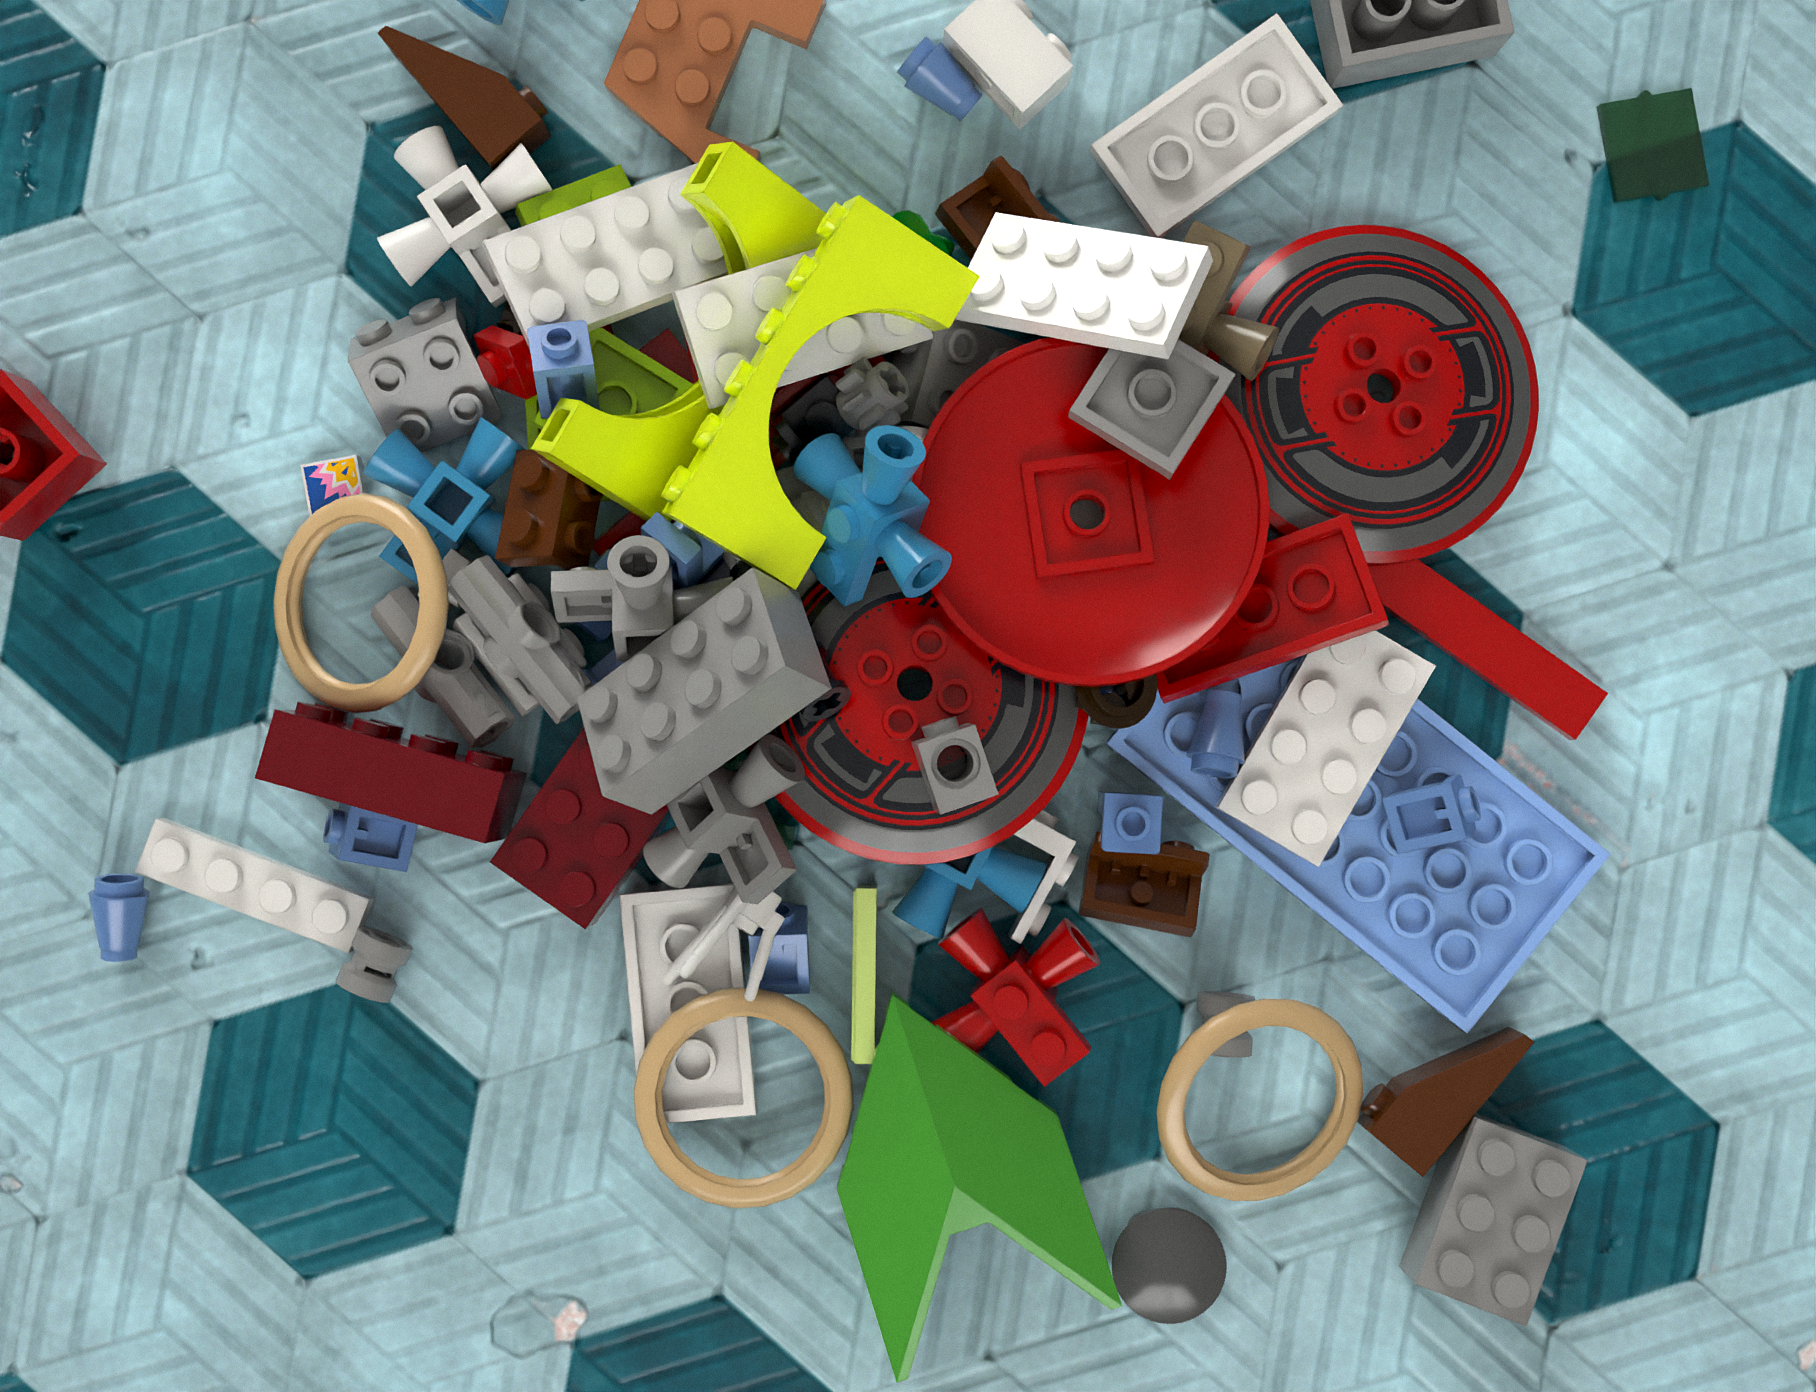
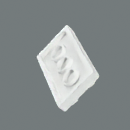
[1090,13,1344,238]
[484,163,728,349]
[956,212,1213,360]
[672,248,933,409]
[1215,631,1436,867]
[620,883,758,1123]

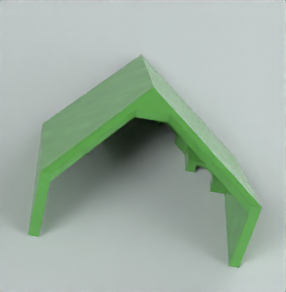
[837,992,1122,1383]

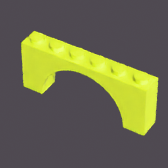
[531,142,826,522]
[661,195,980,590]

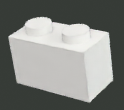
[943,0,1073,130]

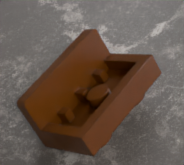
[935,156,1061,261]
[495,449,603,571]
[1078,831,1210,938]

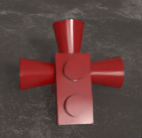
[930,907,1101,1087]

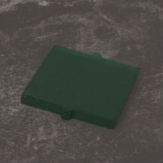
[1596,88,1709,203]

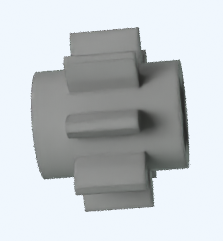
[836,357,909,431]

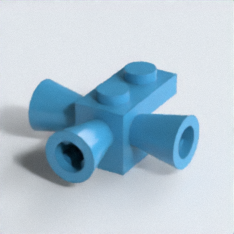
[364,417,526,584]
[793,425,952,607]
[892,847,1047,939]

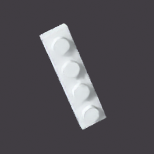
[135,818,375,953]

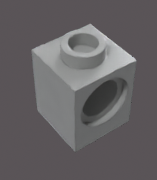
[911,716,999,815]

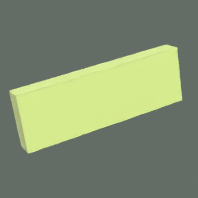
[851,884,878,1064]

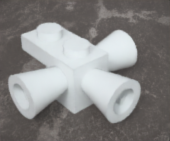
[377,126,552,308]

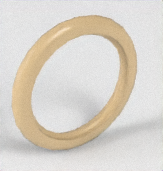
[273,493,449,713]
[633,988,854,1209]
[1156,999,1363,1201]

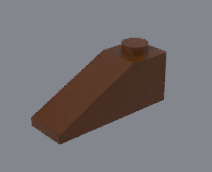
[378,26,551,171]
[1357,1027,1535,1177]

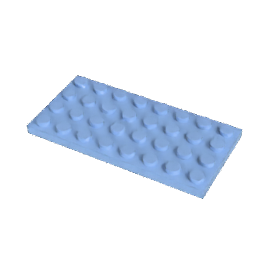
[1105,656,1611,1034]

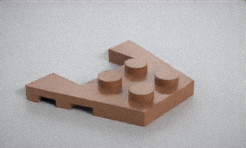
[604,0,826,165]

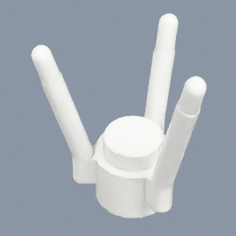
[662,888,785,1002]

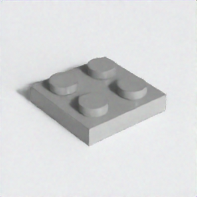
[1068,339,1236,480]

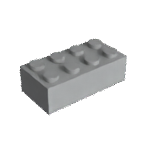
[577,567,832,815]

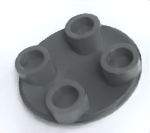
[1111,1208,1227,1324]

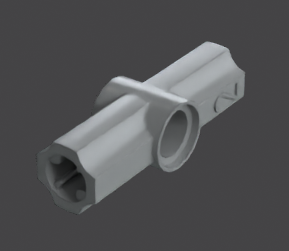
[448,555,594,724]
[371,585,515,748]

